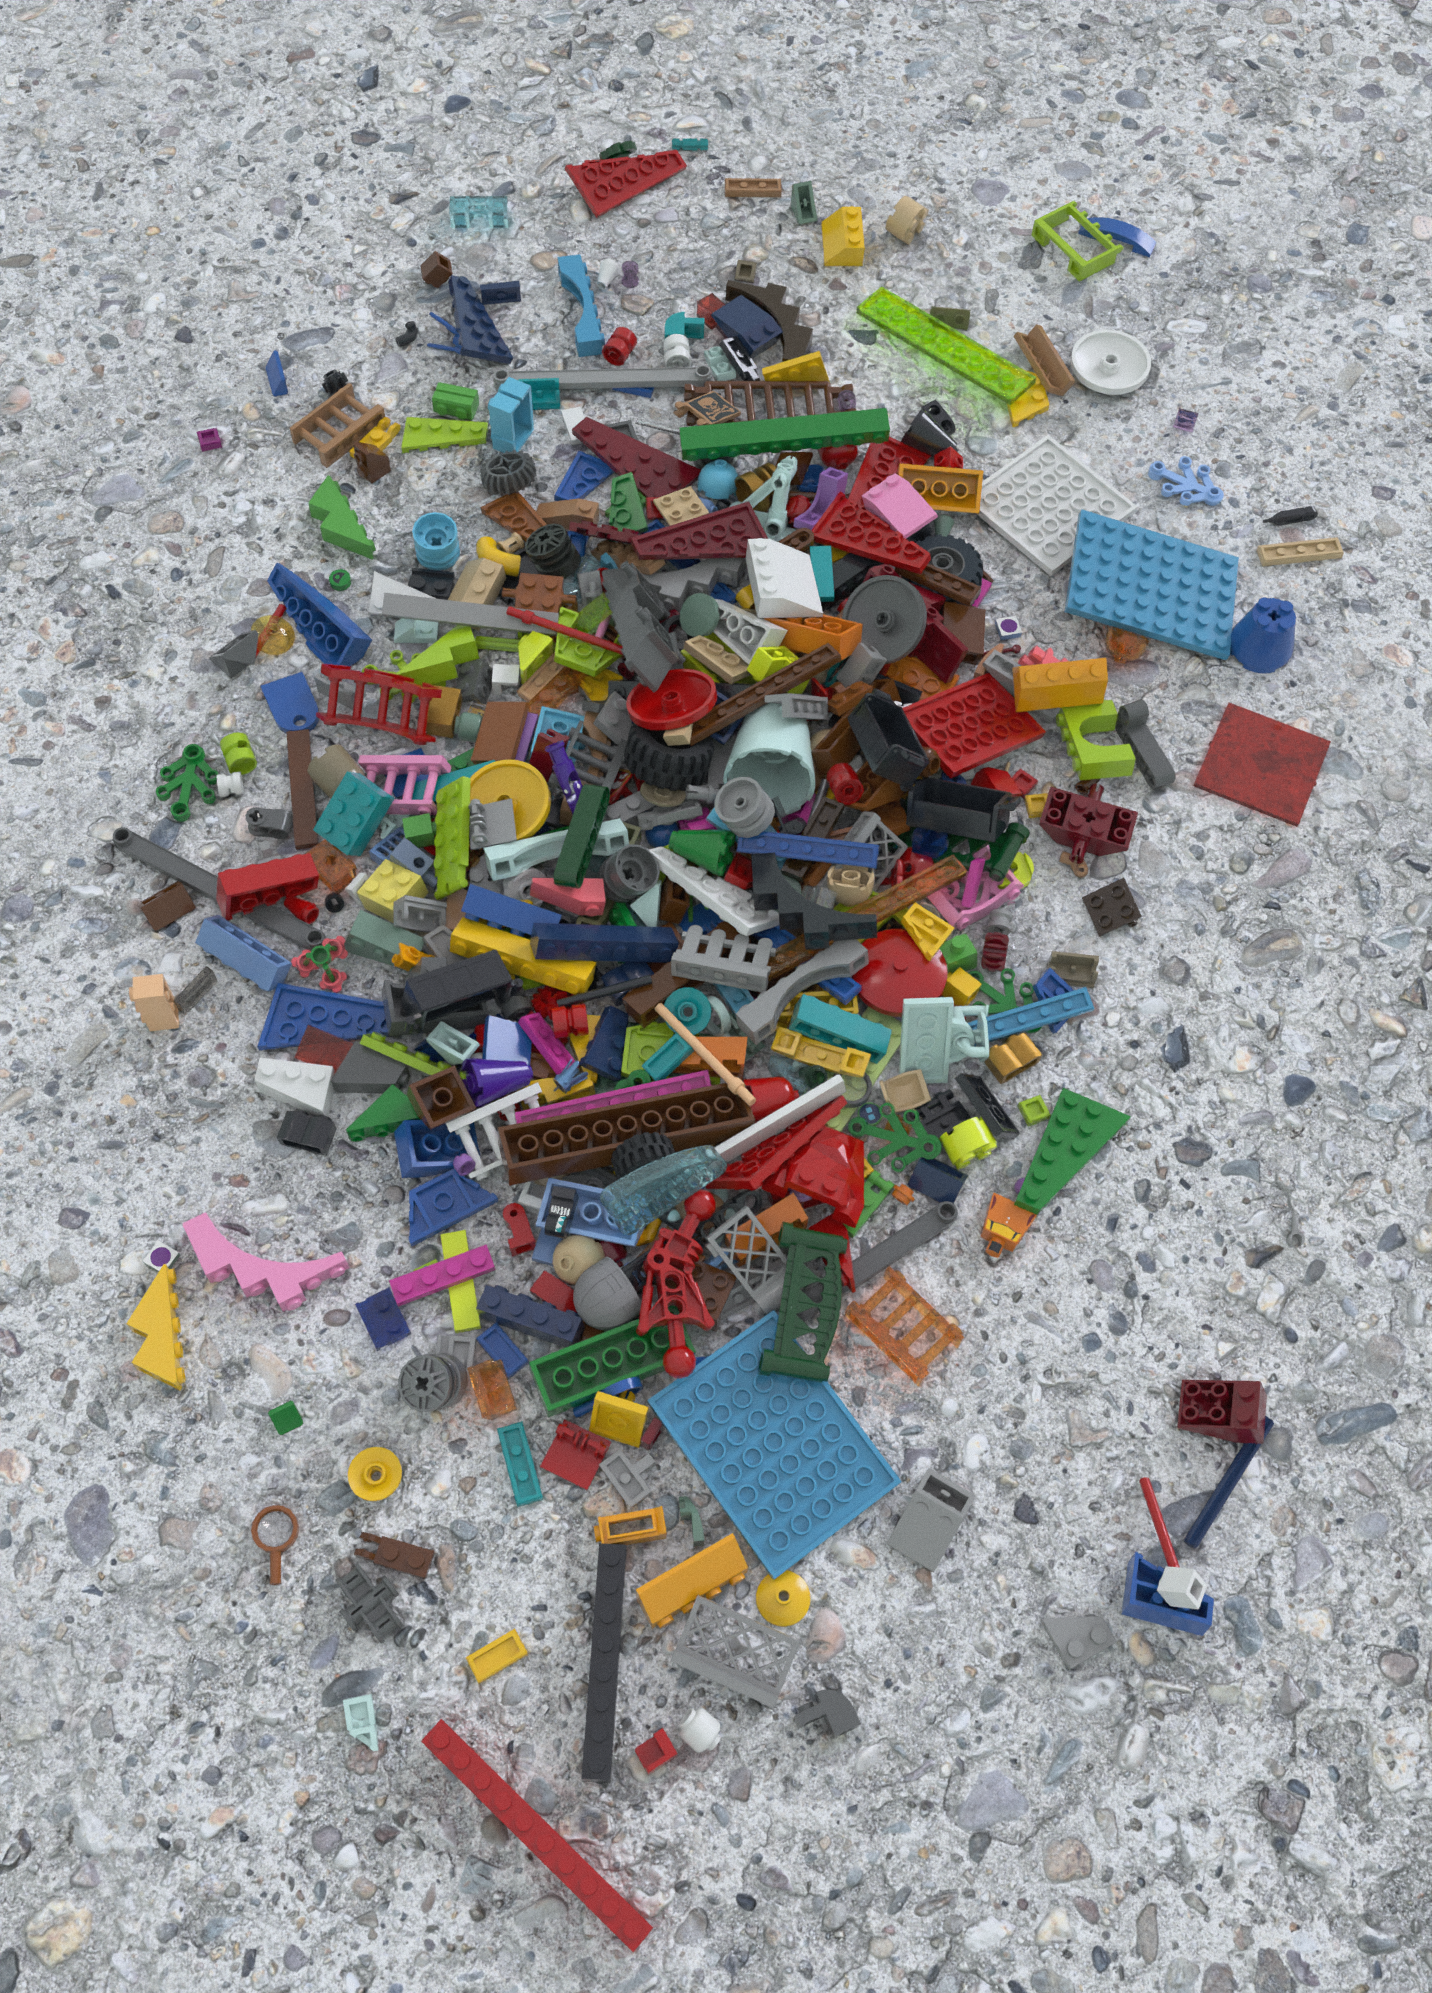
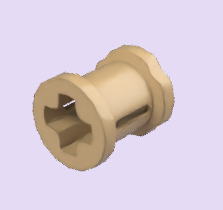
[497,532,525,554]

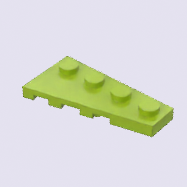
[401,417,488,454]

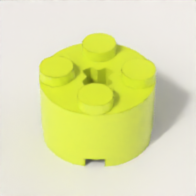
[939,1117,997,1170]

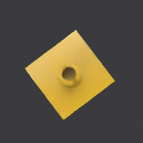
[589,1391,648,1448]

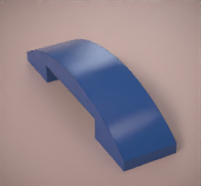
[1078,217,1156,257]

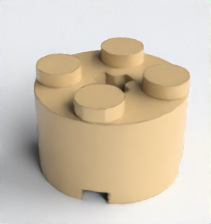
[885,195,929,245]

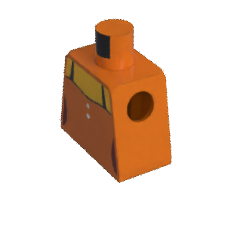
[981,1193,1037,1258]

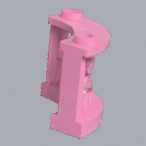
[915,845,1024,931]

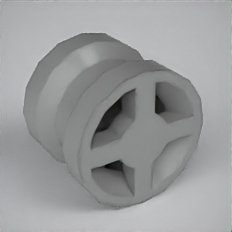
[987,909,1013,935]

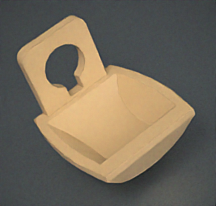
[879,1069,931,1113]

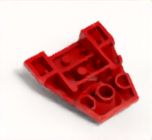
[761,1126,864,1228]

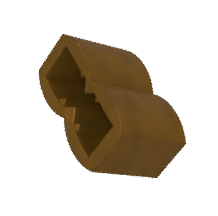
[984,1033,1042,1084]

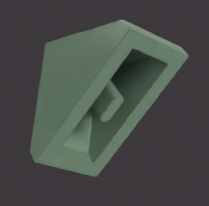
[791,181,818,224]

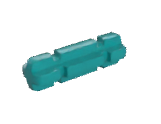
[672,138,708,150]

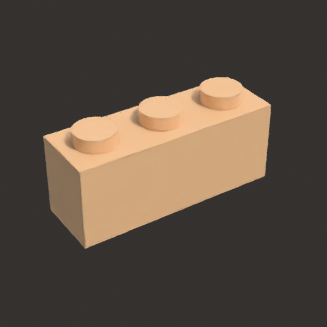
[129,974,179,1031]

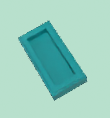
[642,1033,694,1081]

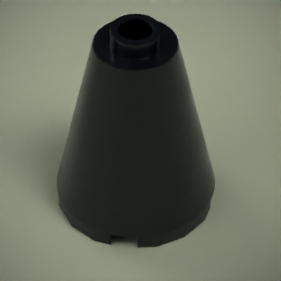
[901,408,959,457]

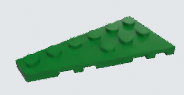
[1014,1088,1131,1215]

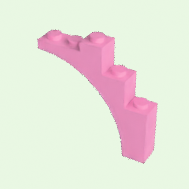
[182,1212,349,1312]

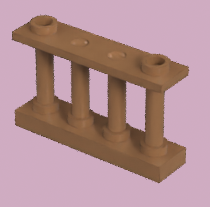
[290,383,385,468]

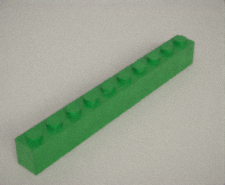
[679,408,890,461]

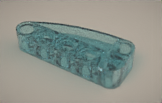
[600,1145,727,1235]

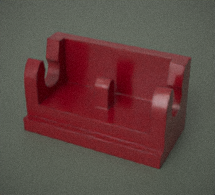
[529,729,570,783]

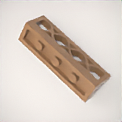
[1014,324,1076,396]

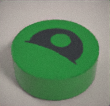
[329,569,351,591]

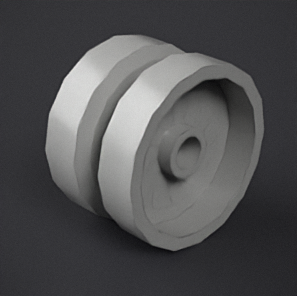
[714,777,775,838]

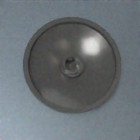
[842,575,927,664]

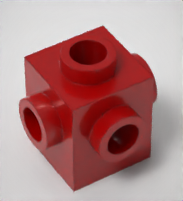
[934,446,964,469]

